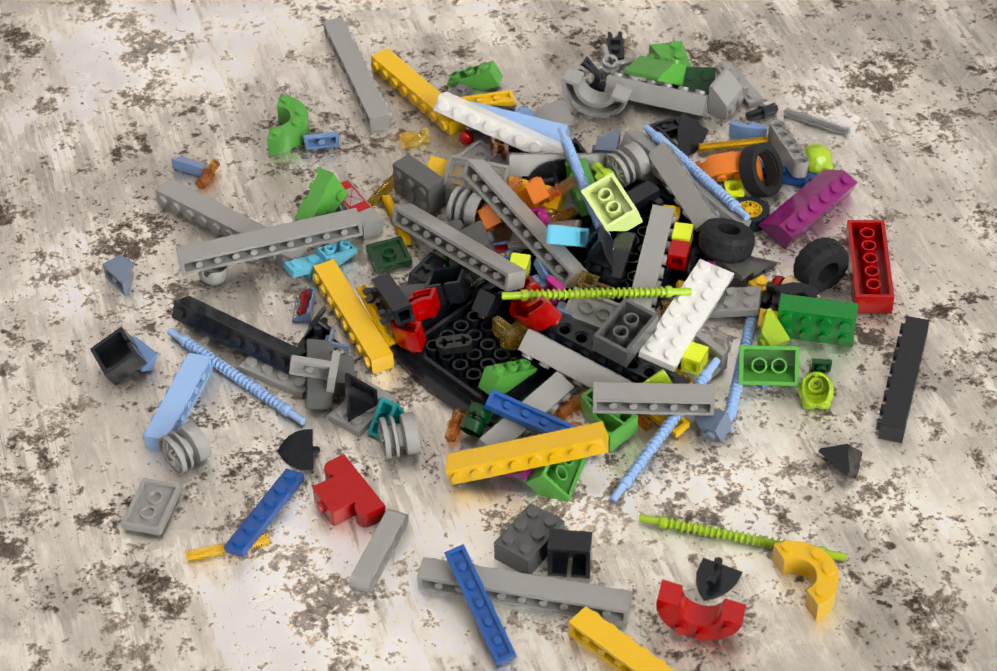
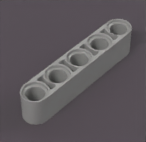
[768,120,809,178]
[349,509,409,594]

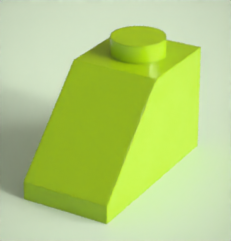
[756,308,791,346]

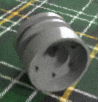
[603,141,651,188]
[446,186,487,227]
[378,412,421,459]
[159,421,212,474]

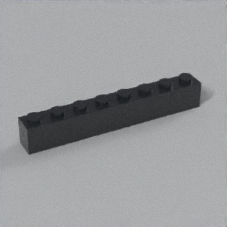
[172,296,306,375]
[876,316,930,443]

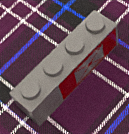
[337,179,383,240]

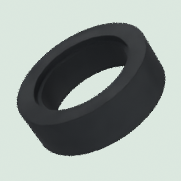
[739,142,783,198]

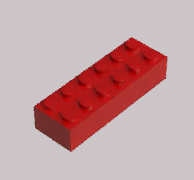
[845,220,894,314]

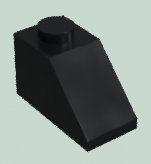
[471,288,512,320]

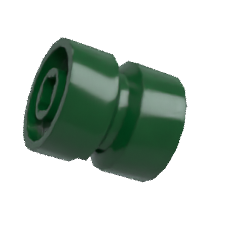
[458,402,494,439]

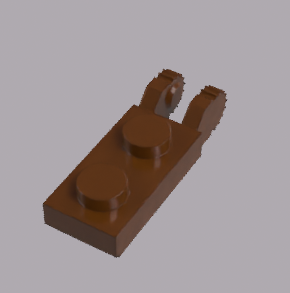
[487,135,509,159]

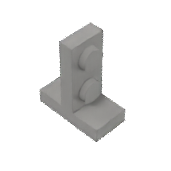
[289,350,341,393]

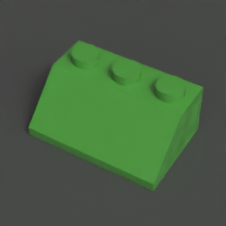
[624,54,687,86]
[738,345,800,386]
[526,457,587,502]

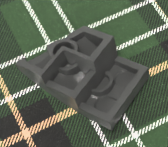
[713,256,777,281]

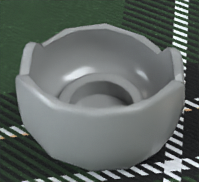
[198,266,228,286]

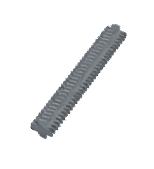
[783,107,851,137]

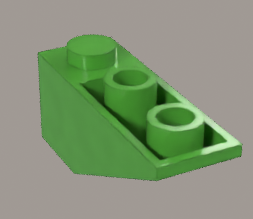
[447,60,503,90]
[478,359,537,395]

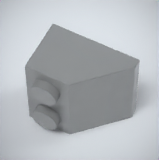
[708,68,744,120]

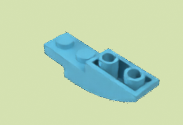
[545,224,589,248]
[283,239,357,280]

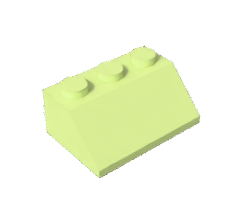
[581,172,643,231]

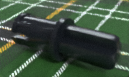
[745,102,778,121]

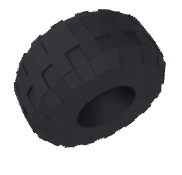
[698,218,755,264]
[793,237,849,292]

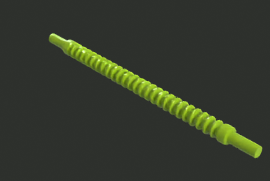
[501,286,692,302]
[638,514,847,562]

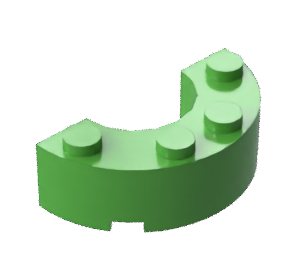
[267,95,310,155]

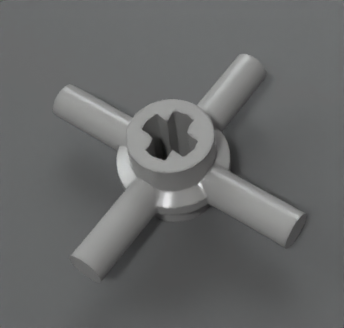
[585,44,635,76]

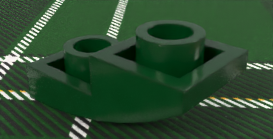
[809,358,832,373]

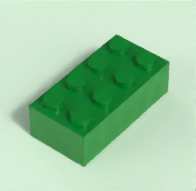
[778,294,858,347]

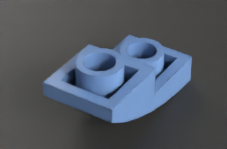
[729,120,767,140]

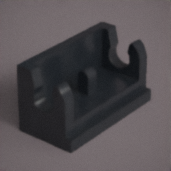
[407,252,446,285]

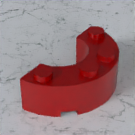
[509,275,562,332]
[390,287,441,353]
[656,579,746,642]

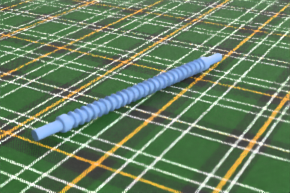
[643,124,750,220]
[557,126,614,250]
[725,316,758,433]
[167,328,306,425]
[609,357,721,503]

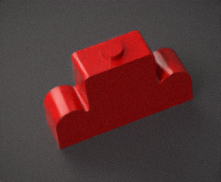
[313,454,386,527]

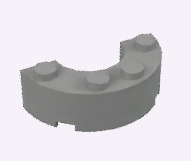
[562,67,633,118]

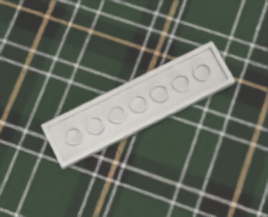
[638,259,734,372]

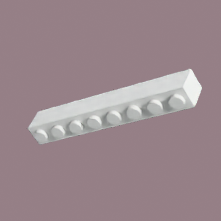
[434,92,564,153]

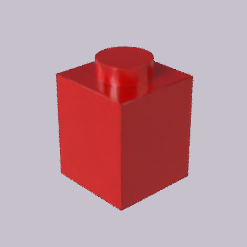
[667,239,690,271]

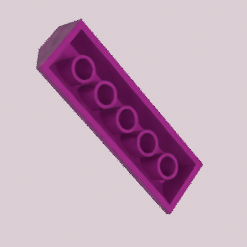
[758,169,858,250]

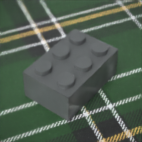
[392,154,446,215]
[592,298,658,367]
[494,503,565,575]

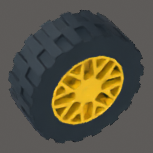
[736,196,770,233]

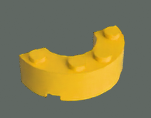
[772,540,839,621]

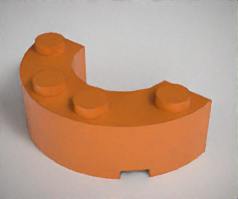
[694,152,764,182]
[477,177,551,231]

